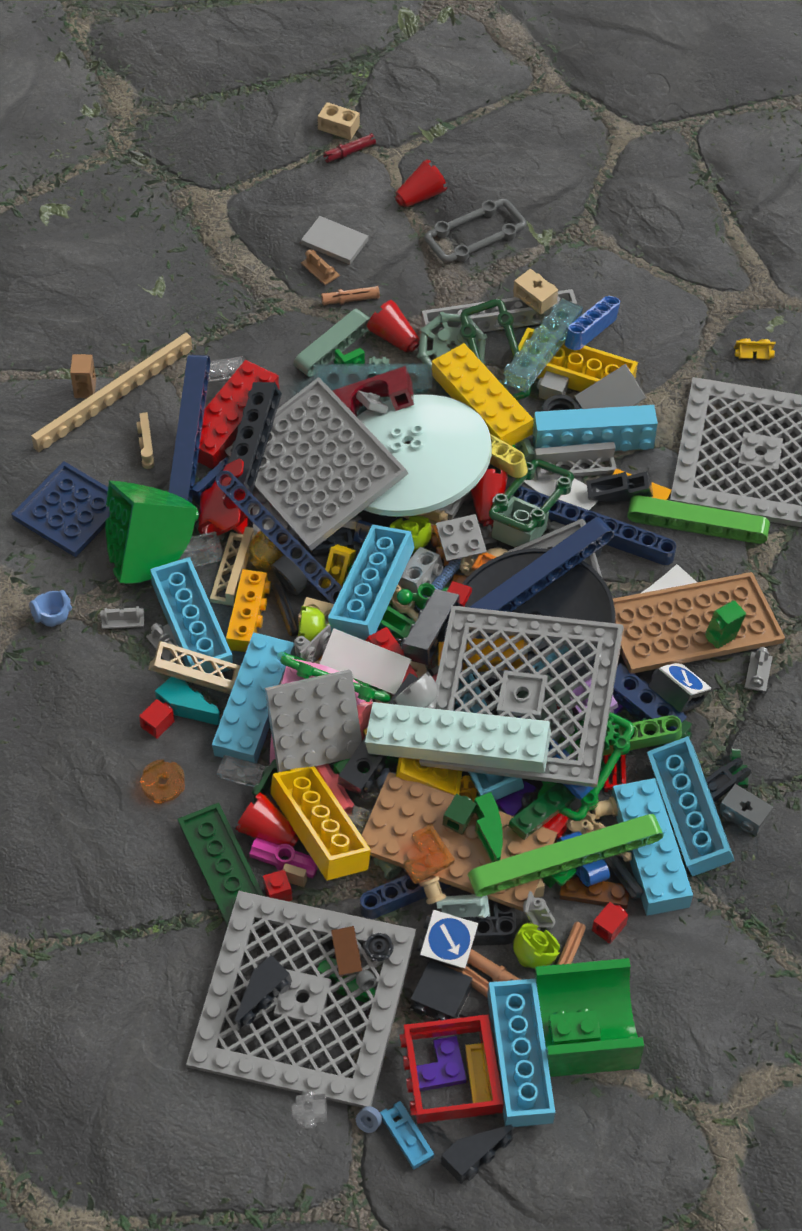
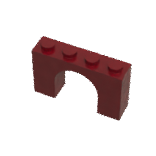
[332,366,414,417]

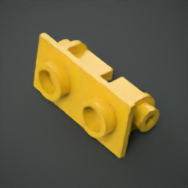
[734,338,776,360]

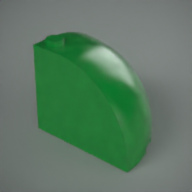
[106,480,198,583]

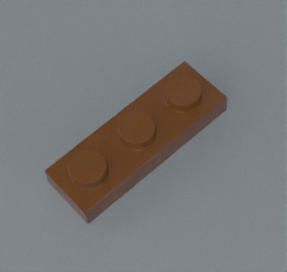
[559,877,629,909]

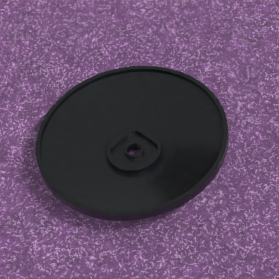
[462,548,616,697]

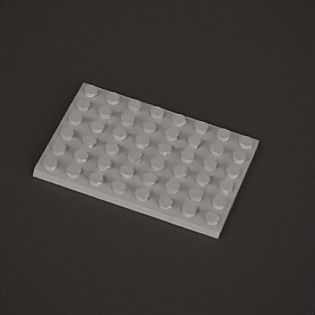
[225,377,409,551]

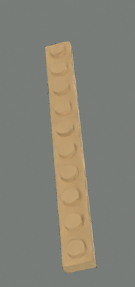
[31,333,192,452]

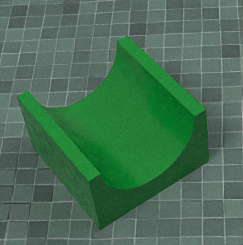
[534,958,644,1077]

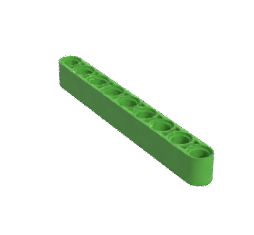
[467,814,664,897]

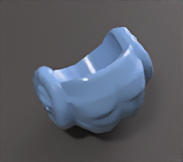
[29,590,72,627]

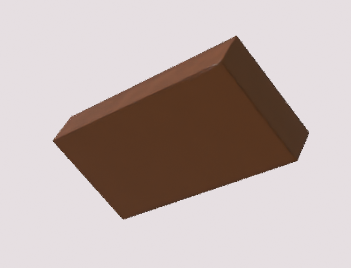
[331,926,362,977]

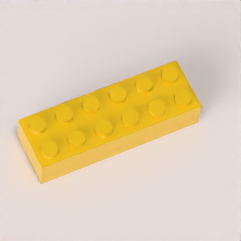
[513,327,638,392]
[432,343,534,446]
[271,766,371,880]

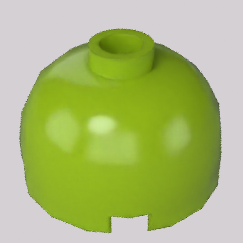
[390,515,431,553]
[298,606,329,642]
[513,923,560,969]

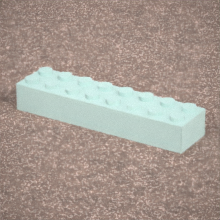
[365,702,551,773]

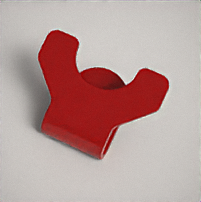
[198,459,248,537]

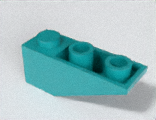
[155,677,220,725]

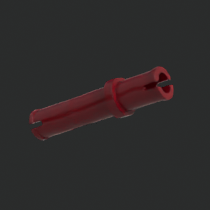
[323,133,376,163]

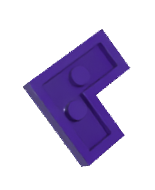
[416,1036,466,1092]

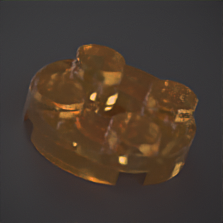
[141,760,185,804]

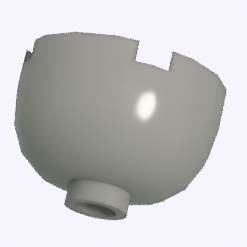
[394,671,438,708]

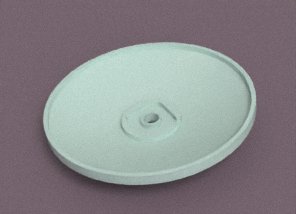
[357,395,492,516]

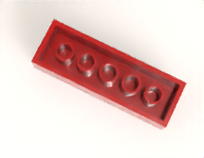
[198,360,279,469]

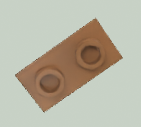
[301,250,340,285]

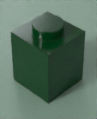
[442,794,476,835]

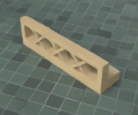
[210,527,254,606]
[148,641,241,694]

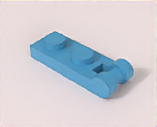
[380,1101,434,1170]

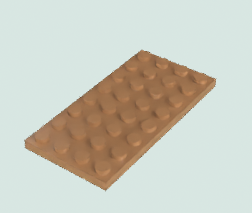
[613,572,785,674]
[362,772,557,912]

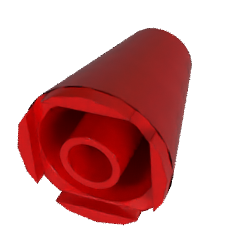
[395,159,448,207]
[366,300,419,353]
[470,469,508,527]
[235,792,299,847]

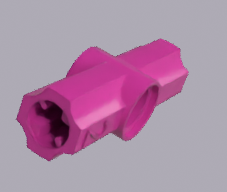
[250,838,318,879]

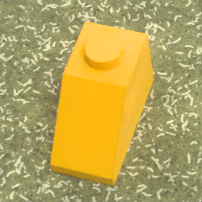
[321,545,357,589]

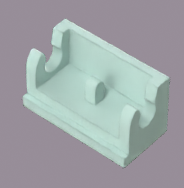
[436,894,490,918]

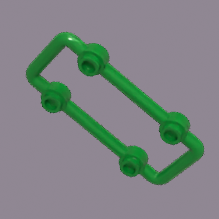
[277,652,390,703]
[538,712,634,821]

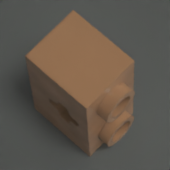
[70,354,96,398]

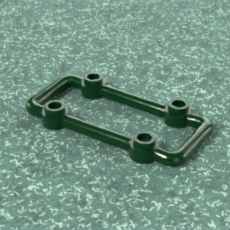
[460,299,531,401]
[489,459,574,532]

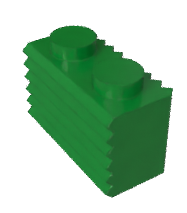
[705,600,746,649]

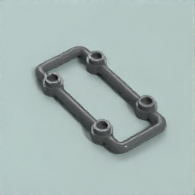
[424,199,527,263]

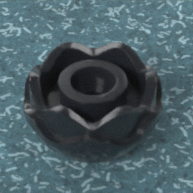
[364,933,394,962]

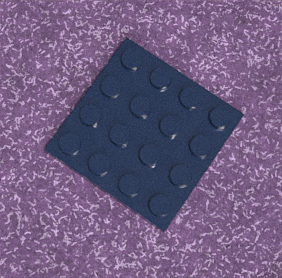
[11,461,110,557]

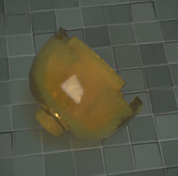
[248,531,284,571]

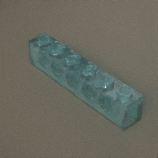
[504,298,583,392]
[313,363,432,392]

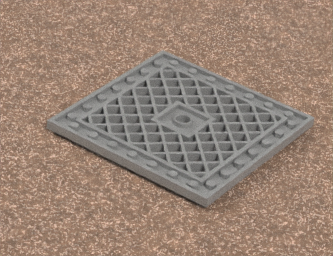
[670,377,802,527]
[419,606,624,788]
[186,891,417,1108]

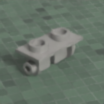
[100,606,144,629]
[745,647,773,692]
[523,891,555,930]

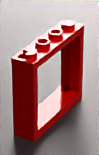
[400,1015,504,1124]

